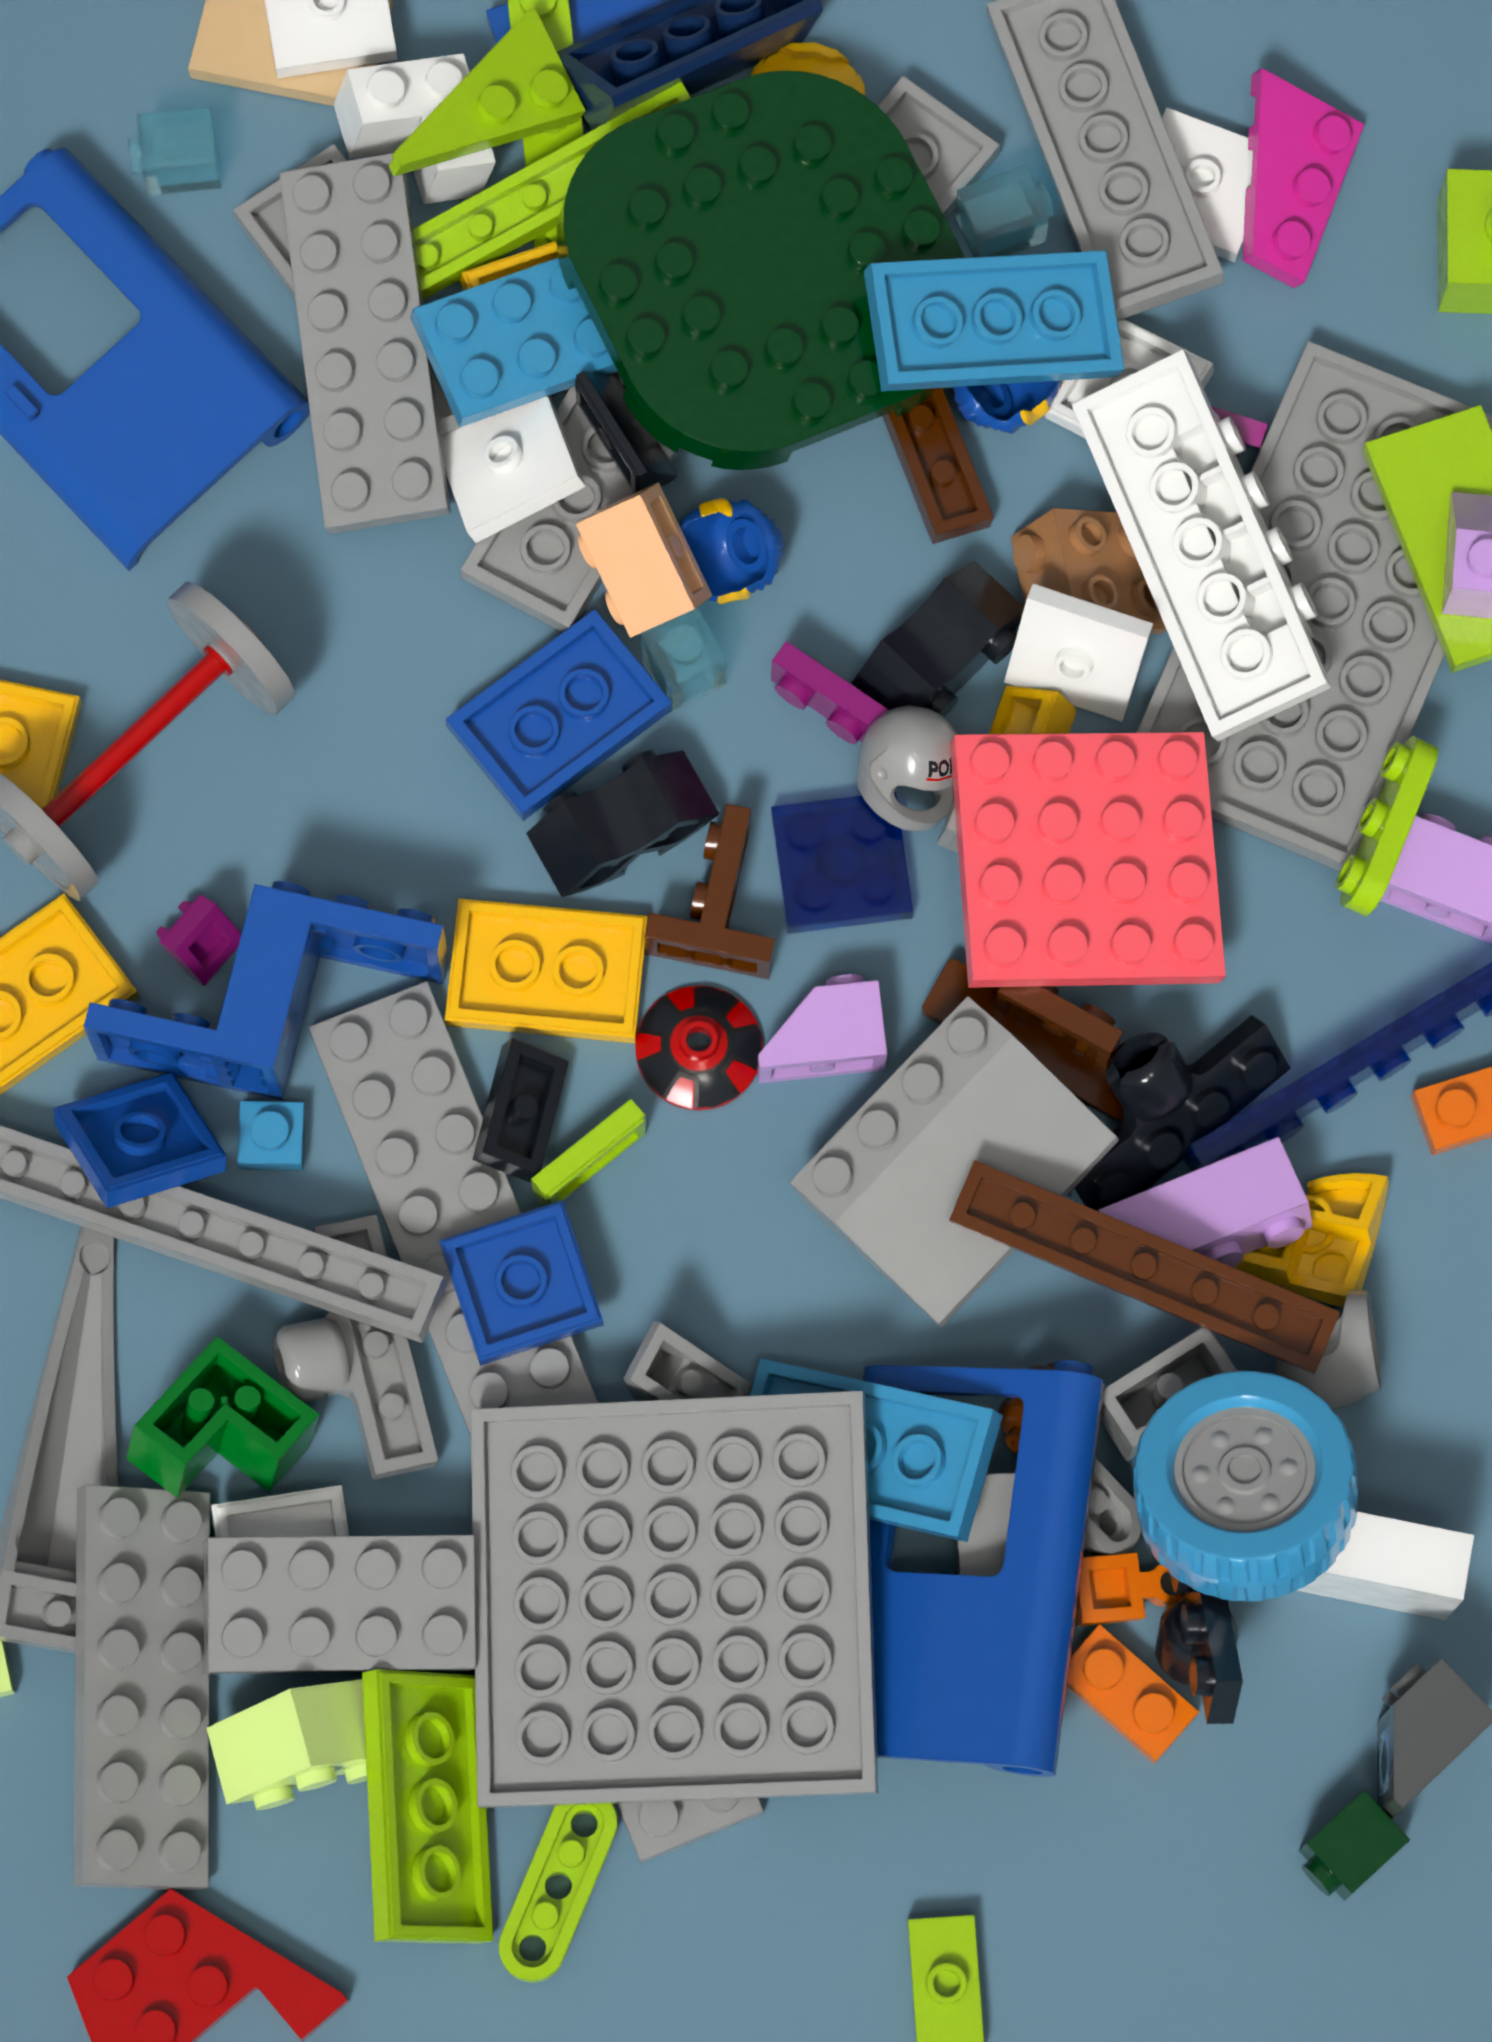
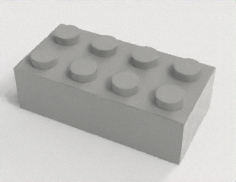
[204,1535,476,1674]

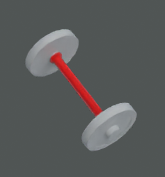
[0,581,296,901]

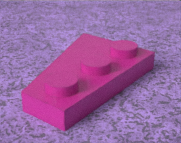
[1242,68,1364,288]

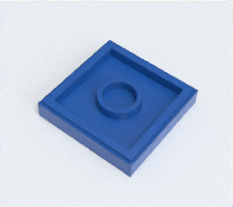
[54,1072,227,1208]
[439,1200,604,1366]

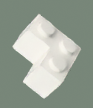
[333,53,496,205]

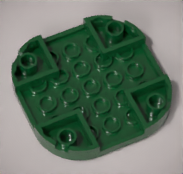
[557,71,965,470]

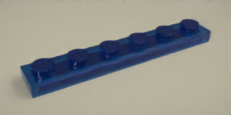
[1184,962,1492,1172]

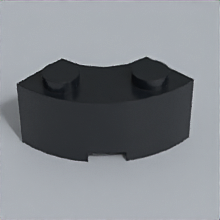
[851,561,1024,717]
[526,750,719,897]

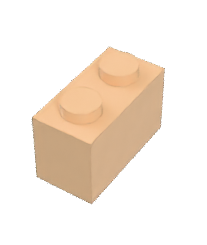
[576,482,713,638]

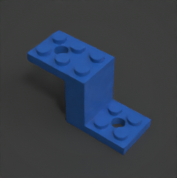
[84,881,449,1101]

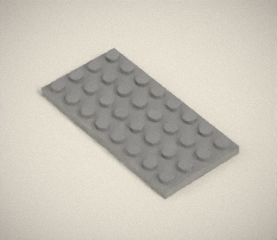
[1136,341,1492,871]

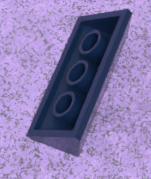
[557,0,823,130]

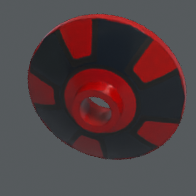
[635,986,763,1111]

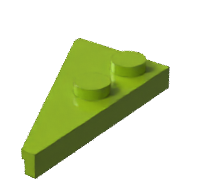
[389,9,586,176]

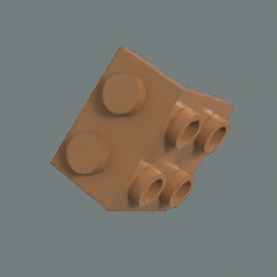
[1010,508,1167,634]

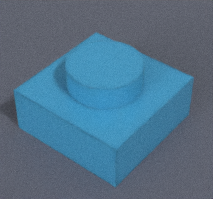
[237,1101,306,1170]

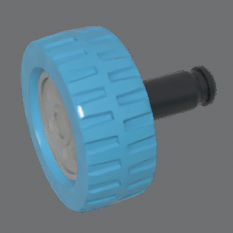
[1133,1371,1359,1602]

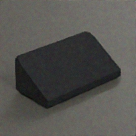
[575,371,677,493]

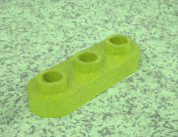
[1335,736,1439,917]
[499,1804,618,1983]

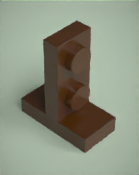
[644,803,775,980]

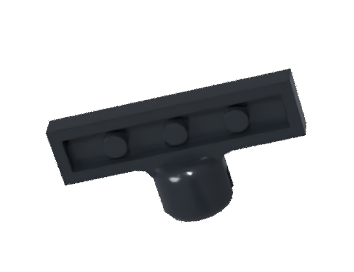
[1070,1015,1291,1211]
[1155,1575,1243,1724]

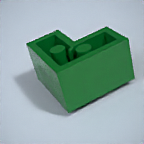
[126,1336,320,1498]

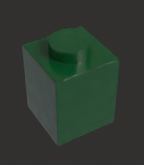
[1299,1790,1410,1901]

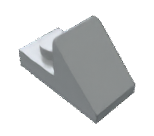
[623,1321,753,1401]

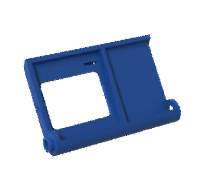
[0,148,310,571]
[863,1360,1105,1777]

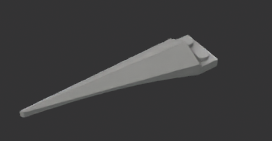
[0,1226,119,1654]

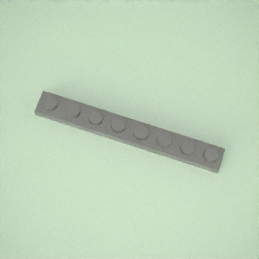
[0,1125,447,1343]

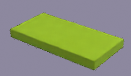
[1362,405,1492,673]
[362,1669,494,1944]

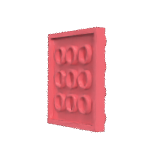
[950,732,1226,988]

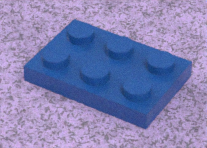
[446,609,672,821]

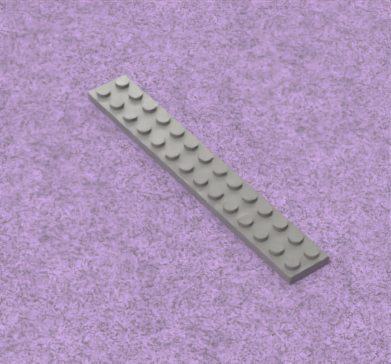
[308,981,764,1864]

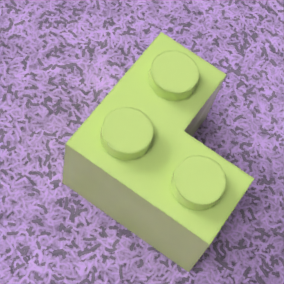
[206,1679,367,1810]

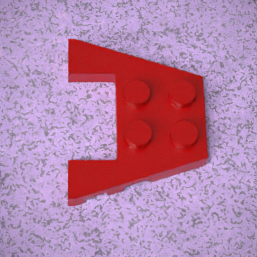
[67,1888,349,2042]

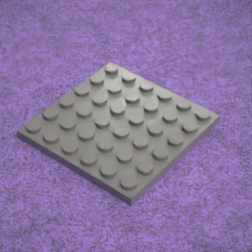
[470,1391,879,1808]

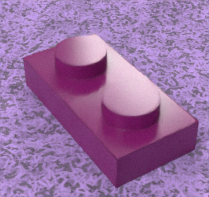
[771,641,888,744]

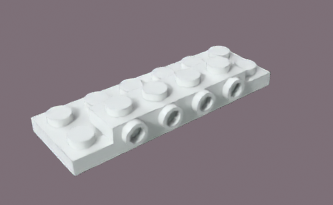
[1071,349,1332,741]

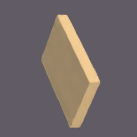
[188,0,394,106]

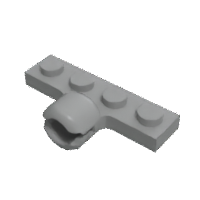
[274,1214,439,1481]

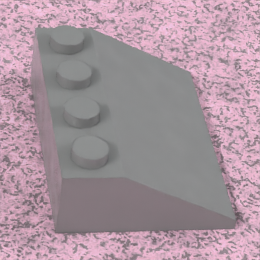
[789,996,1119,1327]

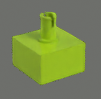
[1437,169,1492,314]

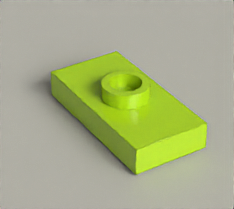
[907,1915,984,2042]

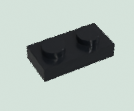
[472,1038,569,1183]

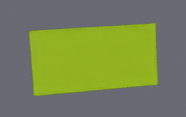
[531,1099,646,1206]

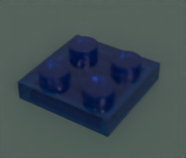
[771,791,913,934]

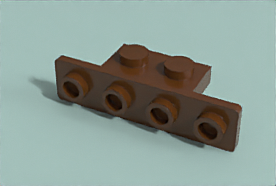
[922,959,1123,1123]

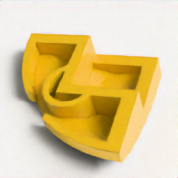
[1234,1173,1389,1308]

